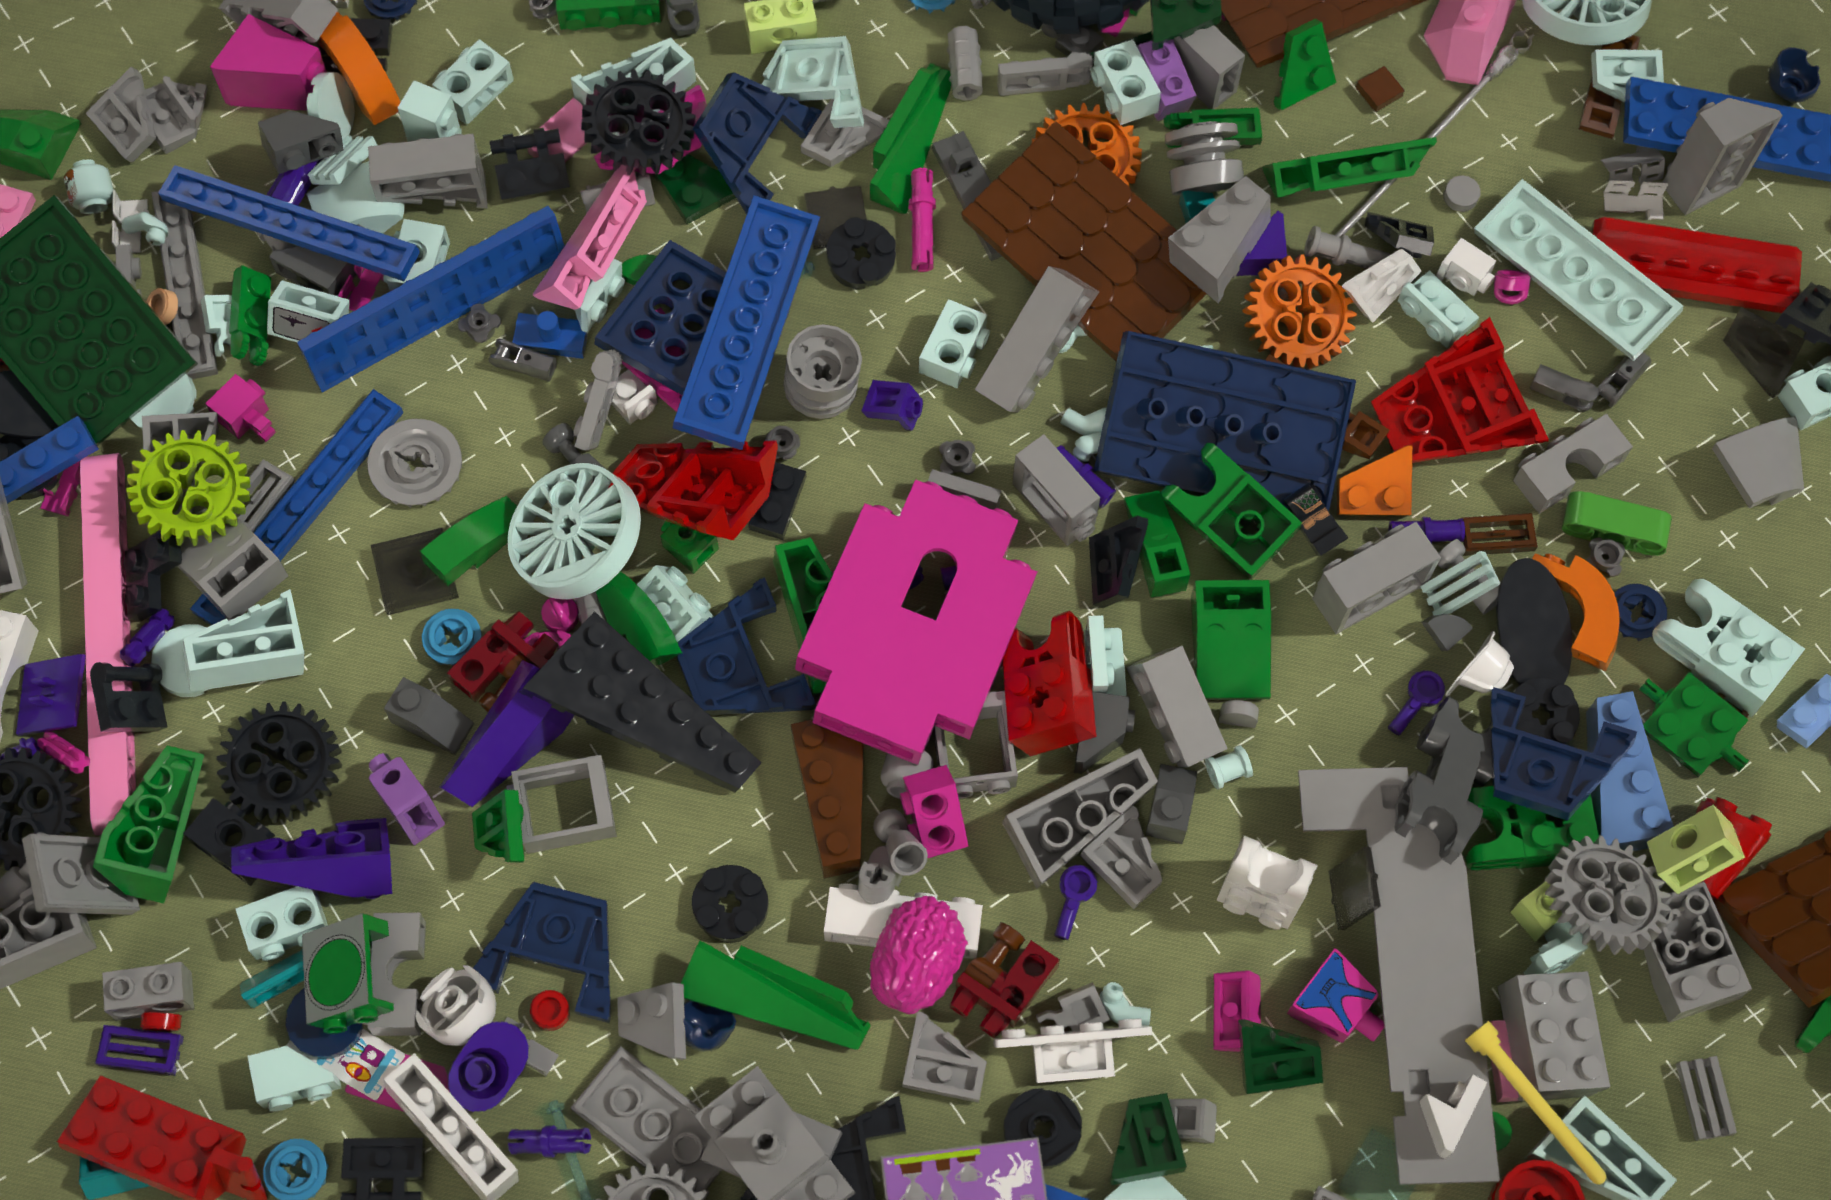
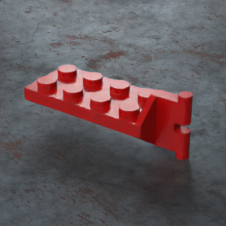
[57,1075,267,1200]

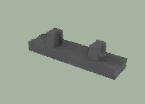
[932,131,1002,261]

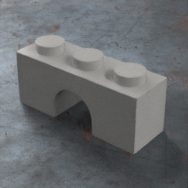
[1513,413,1633,514]
[363,913,426,1036]

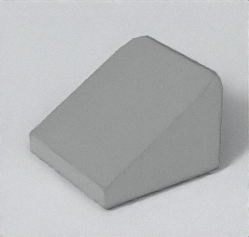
[1169,1099,1217,1143]

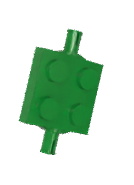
[1639,672,1749,777]

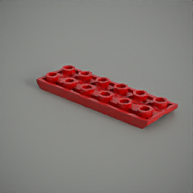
[1592,217,1802,313]

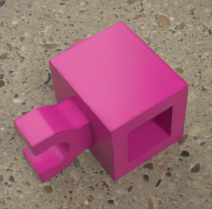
[205,374,276,442]

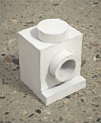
[1436,238,1496,296]

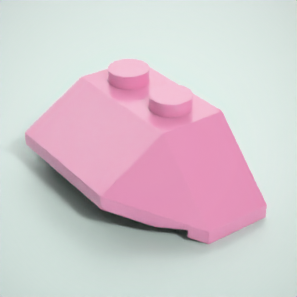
[1424,0,1516,85]

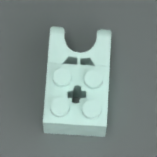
[1652,579,1805,718]

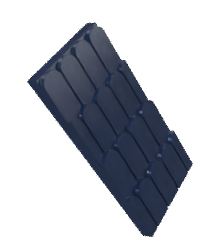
[1093,331,1356,511]

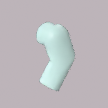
[122,212,169,246]
[1060,408,1107,436]
[1073,432,1101,462]
[1100,982,1151,1025]

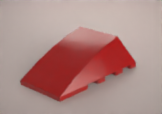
[1371,317,1549,463]
[608,440,778,541]

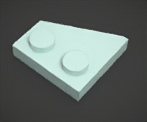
[1591,50,1664,102]

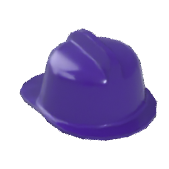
[448,1021,529,1112]

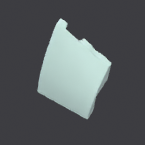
[307,161,405,234]

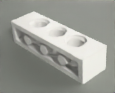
[383,1053,519,1200]

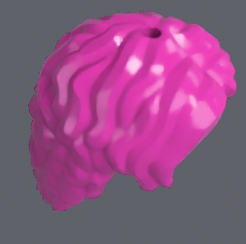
[870,896,968,1015]

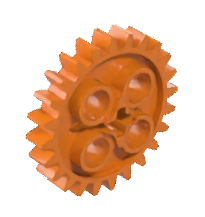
[1031,103,1142,186]
[1242,254,1357,369]

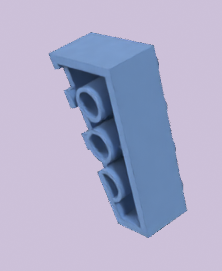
[1586,691,1674,851]

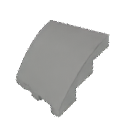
[1712,416,1804,509]

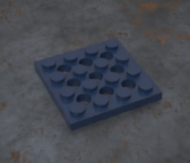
[594,240,790,396]

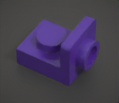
[861,380,923,430]

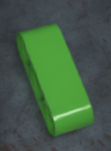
[1562,491,1672,556]

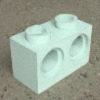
[432,39,514,125]
[1091,39,1161,125]
[919,299,990,389]
[236,886,328,961]

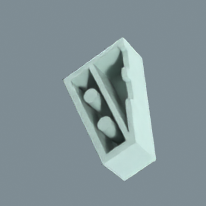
[571,38,696,136]

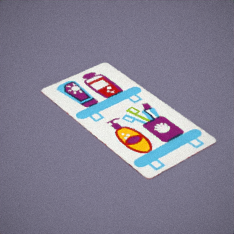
[286,1029,405,1100]

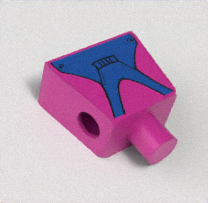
[1287,948,1384,1043]

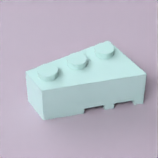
[183,589,304,692]
[1525,1096,1677,1200]

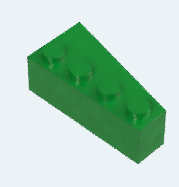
[773,537,833,695]

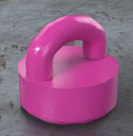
[1494,270,1531,304]
[541,597,579,632]

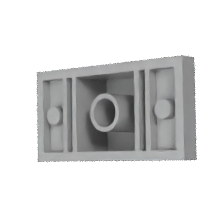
[694,1066,855,1200]

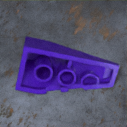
[440,660,575,807]
[231,818,392,899]

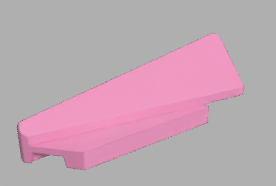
[533,165,647,310]

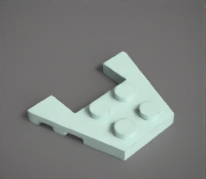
[762,36,864,128]

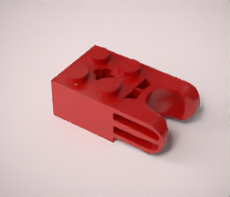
[1003,611,1097,757]

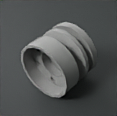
[1164,121,1244,195]
[783,324,862,419]

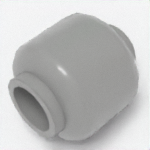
[881,751,934,799]

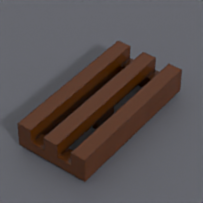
[1462,513,1538,556]

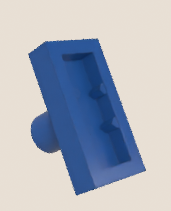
[512,311,588,359]

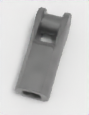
[488,339,556,382]
[1598,352,1651,408]
[1530,364,1599,412]

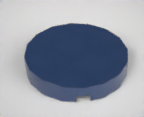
[285,987,363,1059]

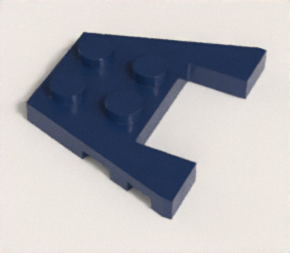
[693,72,822,214]
[676,577,816,715]
[1490,687,1637,821]
[473,882,611,1023]

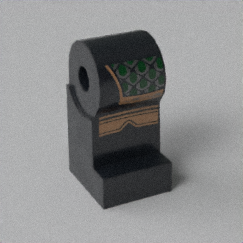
[1283,483,1348,556]

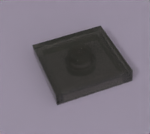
[371,528,459,616]

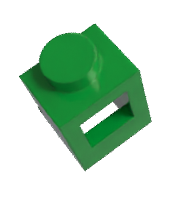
[660,521,719,574]

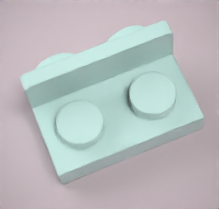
[1398,270,1479,348]
[637,565,714,642]
[1084,615,1127,696]
[1524,921,1588,975]

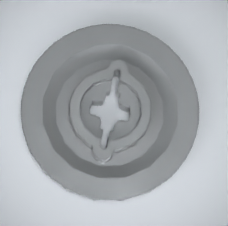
[367,419,463,508]

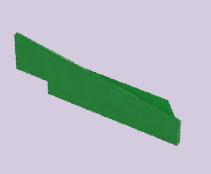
[870,63,952,214]
[1262,137,1437,198]
[681,941,871,1050]

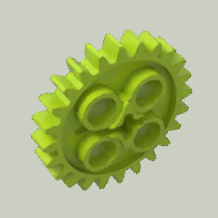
[126,430,251,546]

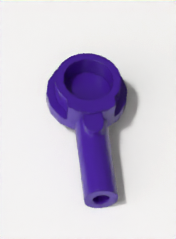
[1388,670,1445,736]
[1054,865,1097,940]

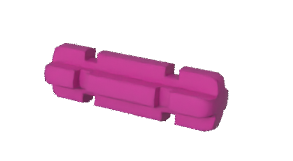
[37,731,90,774]

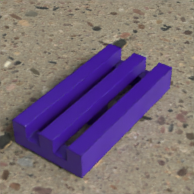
[95,1025,184,1075]

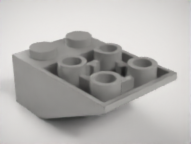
[178,518,288,621]
[1644,881,1752,1023]

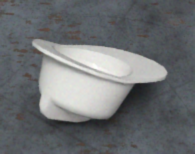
[1445,631,1514,697]

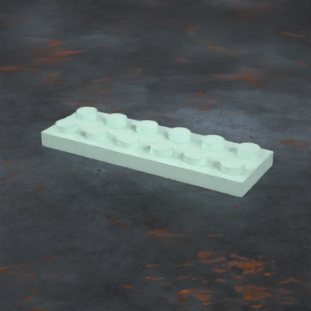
[1474,179,1683,361]

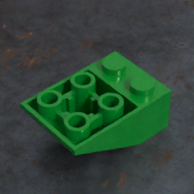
[1191,580,1271,700]

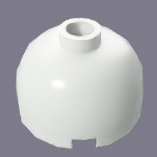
[415,965,496,1046]

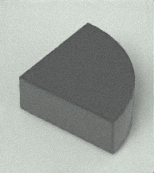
[1421,614,1473,651]

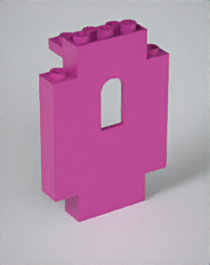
[795,479,1038,765]

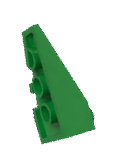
[0,109,81,180]
[93,745,204,904]

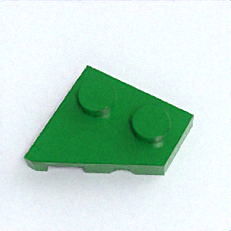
[472,789,524,863]

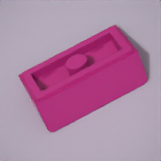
[1214,970,1261,1052]

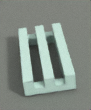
[308,136,377,185]
[1420,551,1501,615]

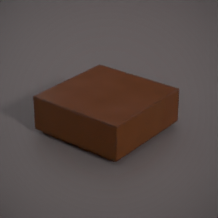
[1356,66,1405,113]

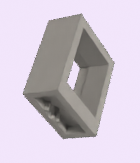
[1012,434,1100,546]
[933,691,1018,799]
[507,755,617,854]

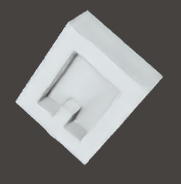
[611,369,658,425]

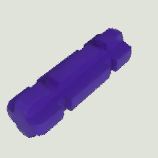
[120,609,175,666]

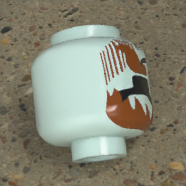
[64,159,113,214]

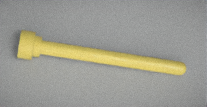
[1464,1021,1606,1185]

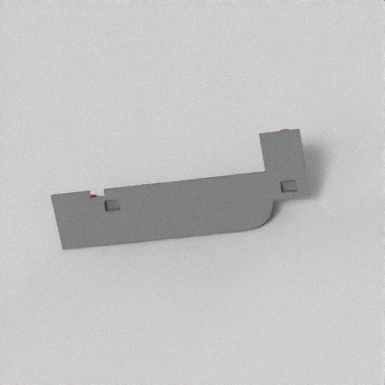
[1298,767,1500,1185]

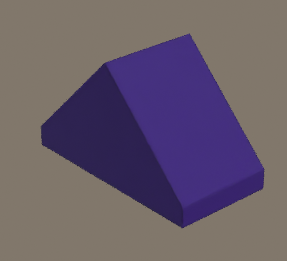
[1236,210,1287,276]

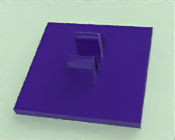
[16,654,86,736]

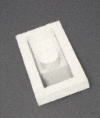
[1420,1075,1487,1159]

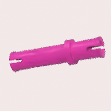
[909,168,936,272]

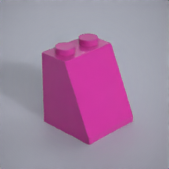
[210,14,327,111]

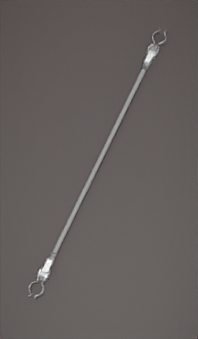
[1277,28,1534,302]

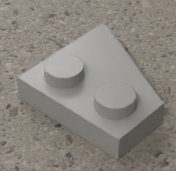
[617,982,686,1060]

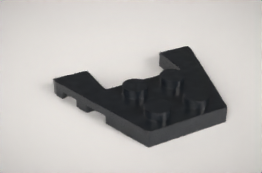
[831,1096,906,1200]

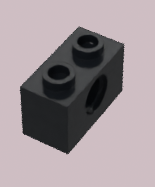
[183,798,275,887]

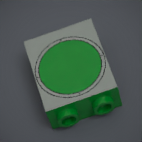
[302,913,394,1034]

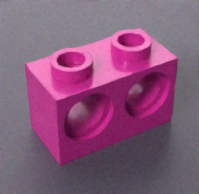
[900,765,969,858]

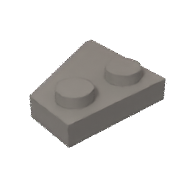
[86,66,156,163]
[801,99,890,167]
[1080,805,1163,909]
[902,1011,987,1103]

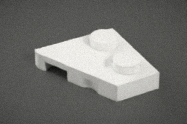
[1342,248,1421,322]

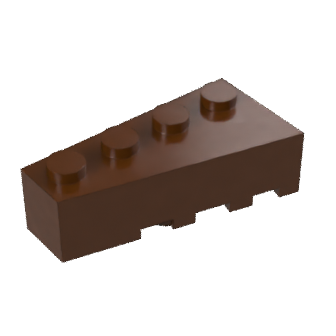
[791,719,864,879]

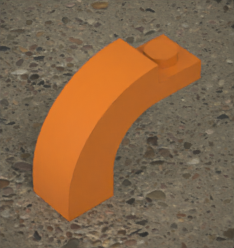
[316,12,401,126]
[1532,553,1620,672]

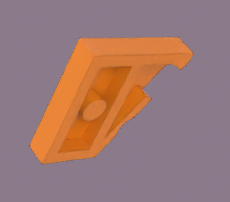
[1337,446,1412,516]

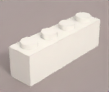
[824,883,983,959]

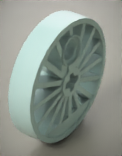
[1522,0,1652,45]
[507,463,641,600]

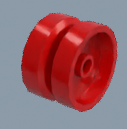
[1487,1160,1585,1200]

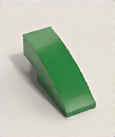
[420,496,517,586]
[595,571,682,666]

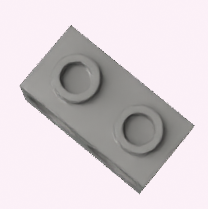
[102,962,194,1021]

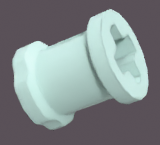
[1205,745,1253,790]

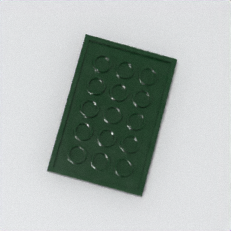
[0,195,198,446]

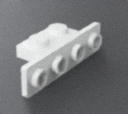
[993,1019,1152,1083]

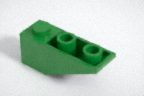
[1124,490,1191,598]

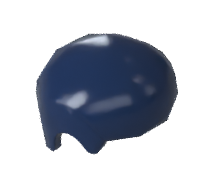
[1768,47,1821,103]
[683,1000,736,1052]

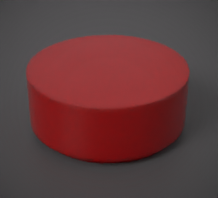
[530,990,570,1031]
[140,1012,182,1032]

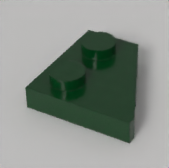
[1150,0,1222,50]
[652,154,736,225]
[1238,1019,1323,1094]
[1110,1093,1187,1185]

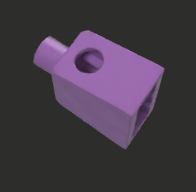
[368,753,445,846]

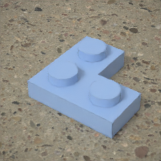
[1777,674,1831,749]

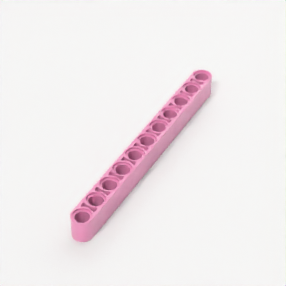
[80,453,136,836]

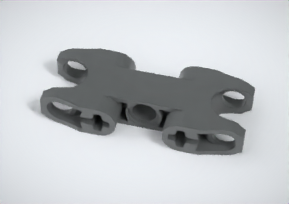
[1395,695,1492,865]

